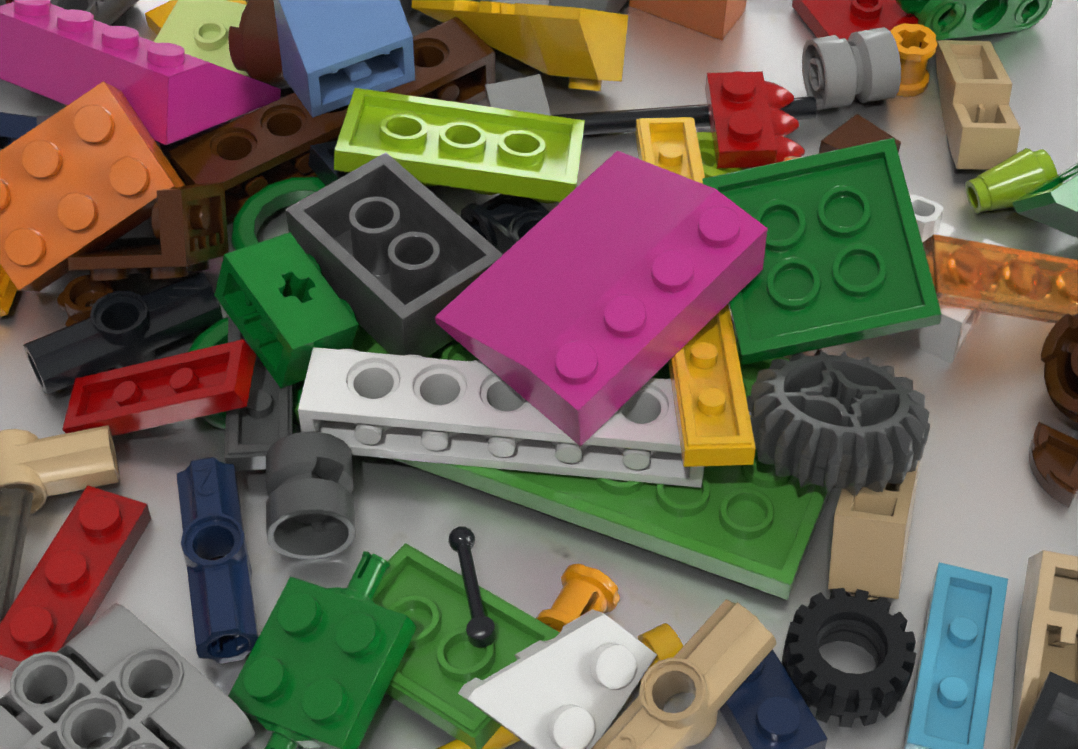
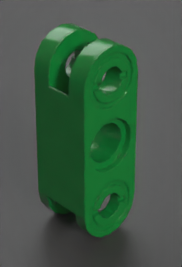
[896,0,1053,40]

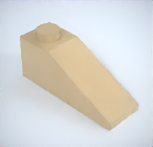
[828,460,921,600]
[1010,550,1078,749]

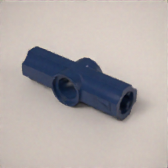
[177,457,259,664]

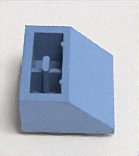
[273,0,415,118]

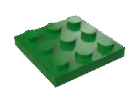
[702,138,942,365]

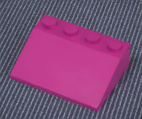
[0,0,281,145]
[435,151,768,447]

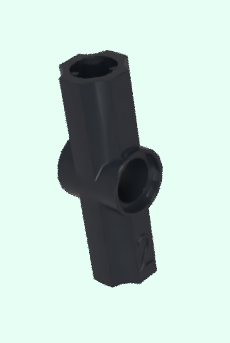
[23,272,223,395]

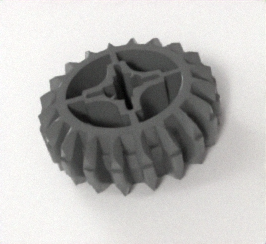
[747,349,930,496]

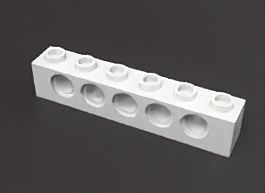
[298,347,704,488]

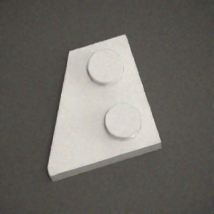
[458,609,657,749]

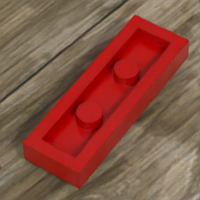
[62,339,256,436]
[0,485,151,672]

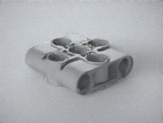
[0,603,255,749]

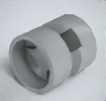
[802,27,901,110]

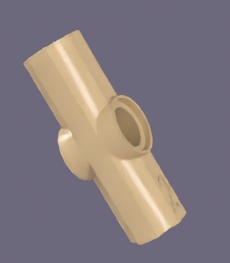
[0,425,120,518]
[591,599,777,749]

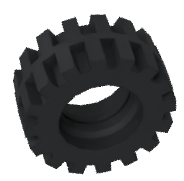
[782,588,917,728]

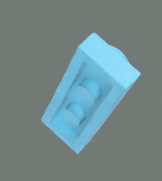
[903,562,1008,749]

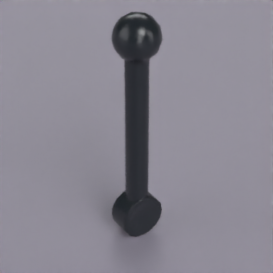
[448,526,496,648]

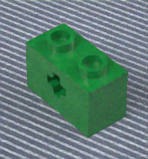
[214,232,359,389]

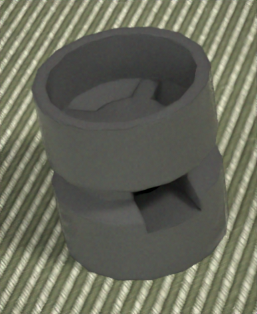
[266,431,356,560]

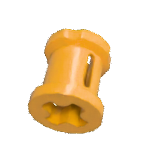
[890,23,937,97]
[536,564,620,632]

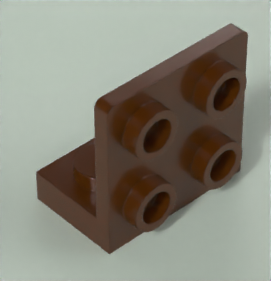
[68,182,229,281]

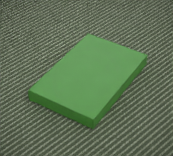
[372,543,560,749]

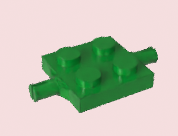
[228,551,417,749]

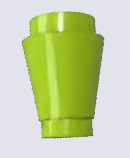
[965,148,1058,214]

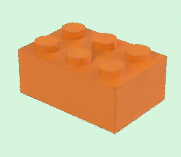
[0,81,185,292]

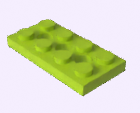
[334,88,585,204]

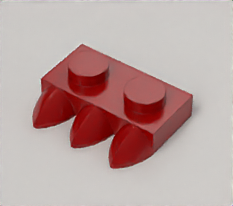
[705,71,805,169]

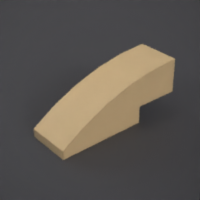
[935,40,1021,170]

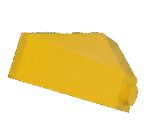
[411,0,628,91]

